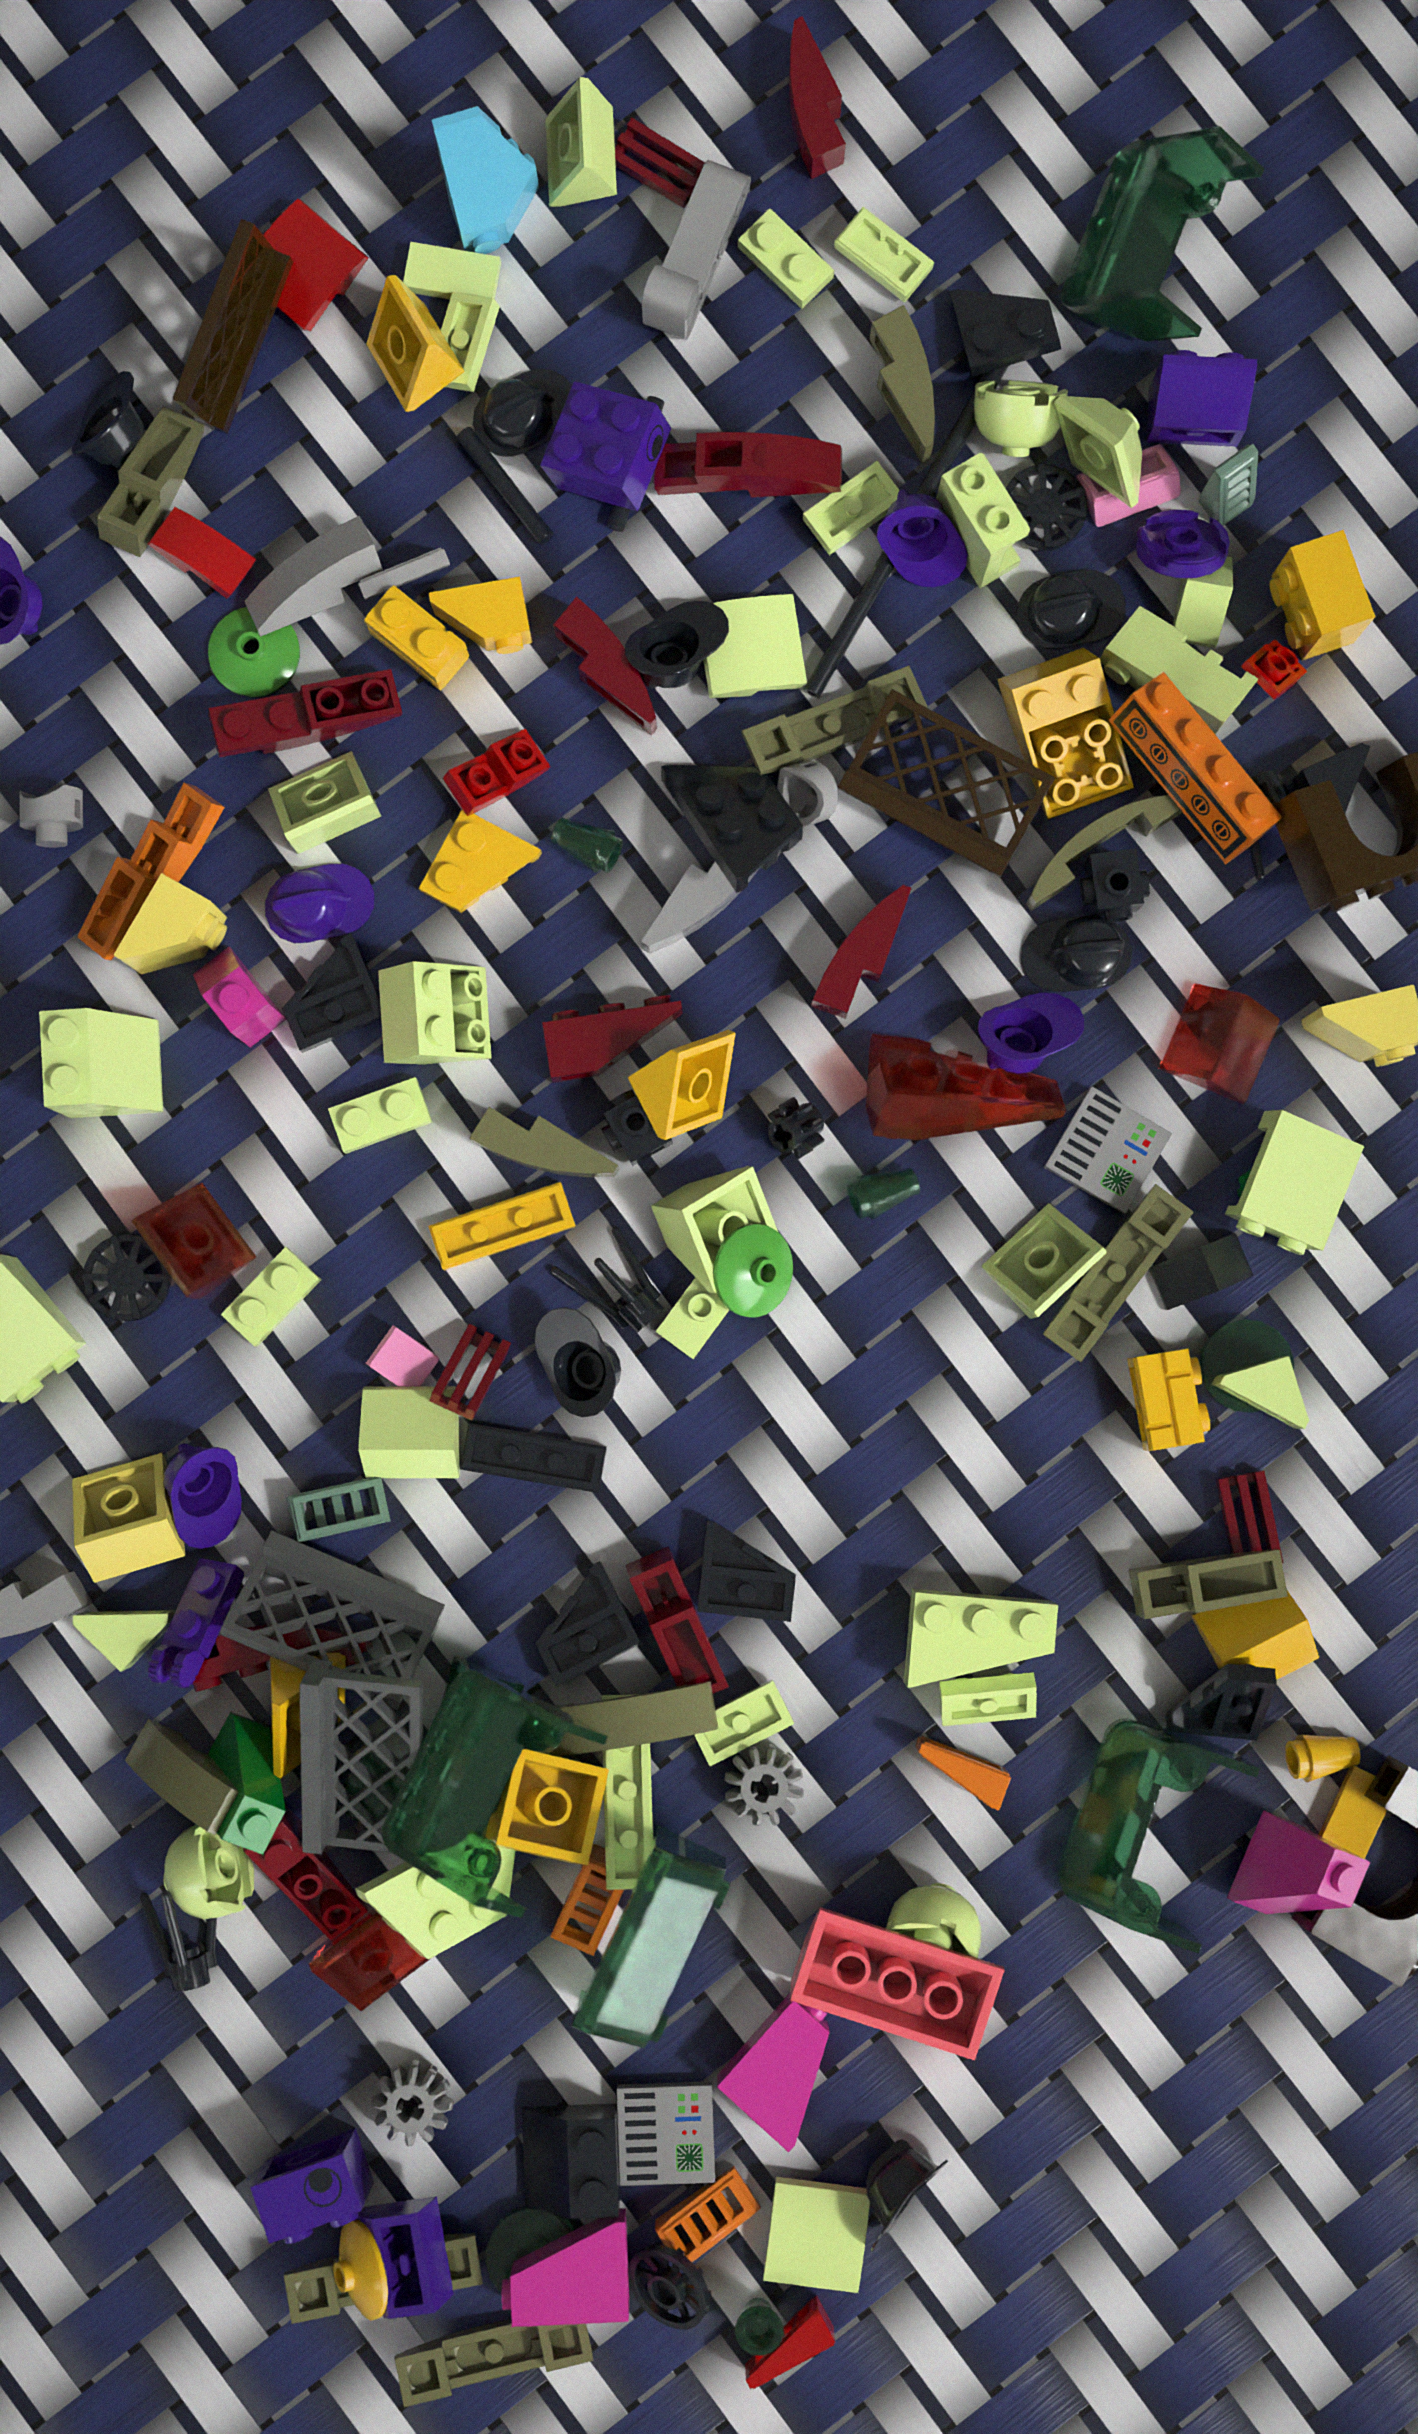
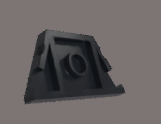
[661,764,803,893]

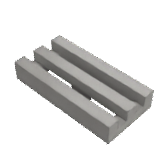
[358,547,450,600]

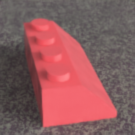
[790,1907,1004,2060]

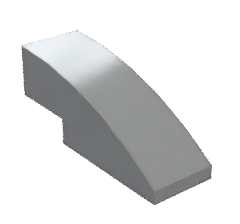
[244,516,383,637]
[641,862,759,954]
[0,1571,93,1638]

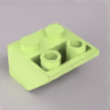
[378,961,492,1064]

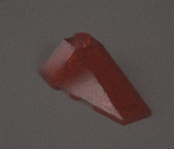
[866,1034,1066,1140]

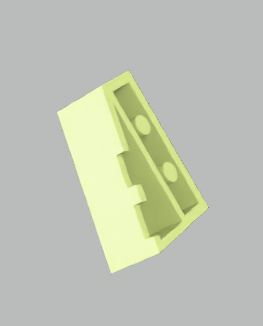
[1100,606,1259,734]
[904,1588,1058,1688]

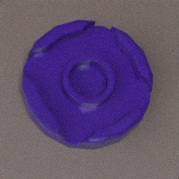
[1135,510,1230,578]

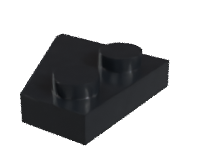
[697,1520,796,1622]
[1166,1664,1277,1741]

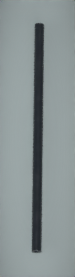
[804,366,1009,698]

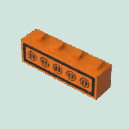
[1108,672,1283,865]

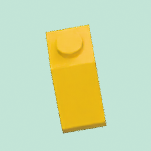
[429,576,532,654]

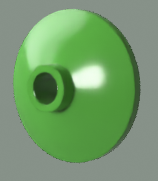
[208,607,300,697]
[713,1224,793,1317]

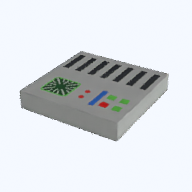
[1044,1087,1172,1214]
[617,2081,715,2186]

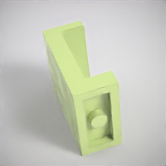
[936,453,1030,588]
[1225,1110,1364,1255]

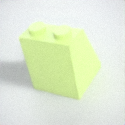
[39,1008,163,1118]
[0,1254,86,1404]

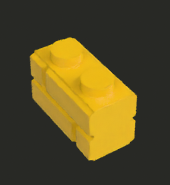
[364,585,469,691]
[1127,1349,1210,1451]

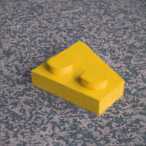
[419,809,542,913]

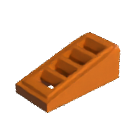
[915,1736,1011,1811]
[550,1844,624,1956]
[655,2166,761,2262]

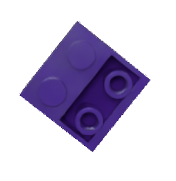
[1146,350,1257,447]
[357,2196,454,2319]

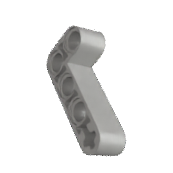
[642,160,751,340]

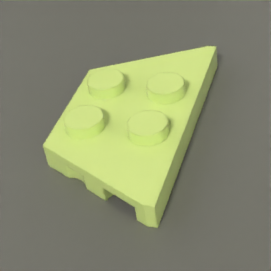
[356,1817,515,1959]

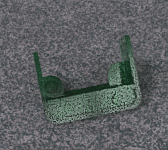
[1061,126,1264,342]
[382,1670,608,1918]
[1058,1718,1260,1954]
[571,1826,731,2048]

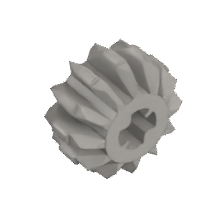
[724,1744,804,1826]
[371,2060,454,2147]

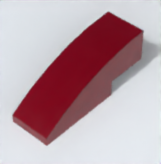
[789,16,846,179]
[553,596,657,736]
[811,885,912,1019]
[626,1546,729,1694]

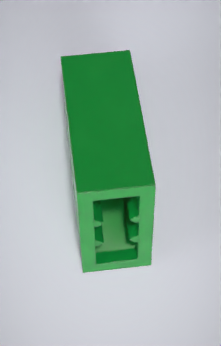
[208,1711,286,1855]

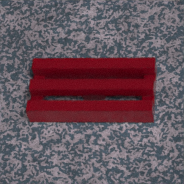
[615,118,705,208]
[429,1324,511,1421]
[1216,1470,1284,1563]

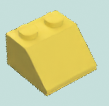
[114,873,227,974]
[1301,985,1418,1067]
[72,1453,185,1583]

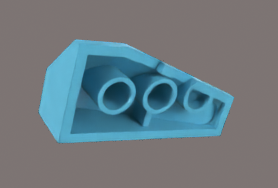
[431,106,539,254]

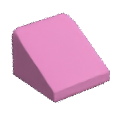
[366,1325,439,1387]

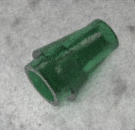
[551,817,623,873]
[847,1168,920,1220]
[735,2298,783,2356]

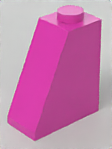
[193,946,287,1047]
[1227,1810,1370,1914]
[717,1992,830,2153]
[502,2208,630,2327]

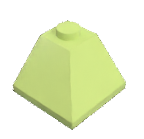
[1054,396,1142,508]
[651,1166,778,1293]

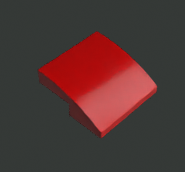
[263,199,369,331]

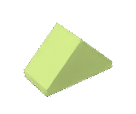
[1173,556,1233,648]
[1212,1356,1309,1429]
[73,1610,176,1672]

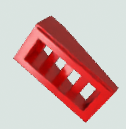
[745,2296,835,2389]

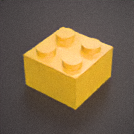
[1269,530,1375,660]
[484,1747,609,1865]

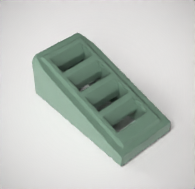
[1198,444,1258,526]
[286,1477,391,1543]

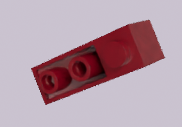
[542,996,683,1083]
[243,1803,368,1941]

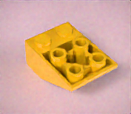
[997,648,1134,819]

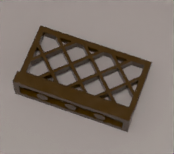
[173,219,294,434]
[838,689,1055,877]

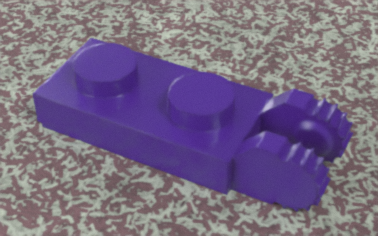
[147,1558,245,1689]

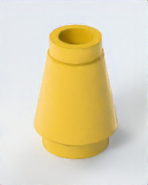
[1285,1735,1361,1782]

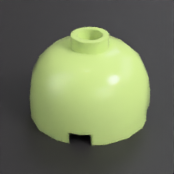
[974,380,1068,457]
[163,1824,254,1919]
[886,1883,981,1958]

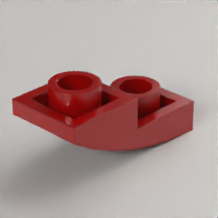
[148,507,256,599]
[1241,639,1307,700]
[442,729,550,817]

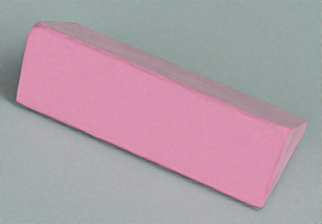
[1076,443,1181,527]

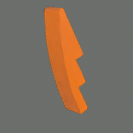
[77,783,225,961]

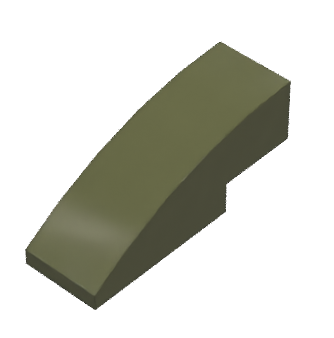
[869,305,935,464]
[97,406,204,557]
[469,1107,620,1177]
[1129,1549,1288,1619]
[125,1719,239,1835]

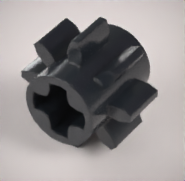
[768,1097,825,1159]

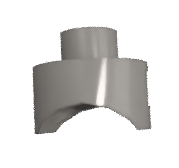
[777,760,838,827]
[20,785,83,848]

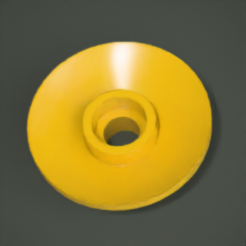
[333,2219,388,2320]

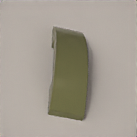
[741,666,928,775]
[1026,795,1183,911]
[1043,1184,1194,1362]
[527,1681,718,1756]
[284,2233,483,2324]
[395,2319,594,2407]

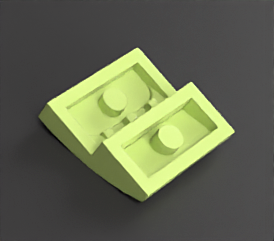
[703,594,807,698]
[763,2177,870,2293]

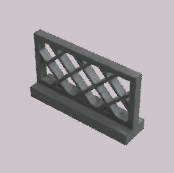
[220,1531,445,1710]
[300,1660,423,1856]

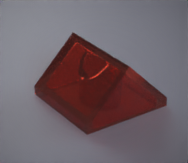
[1158,983,1280,1105]
[131,1183,256,1300]
[309,1909,433,2011]

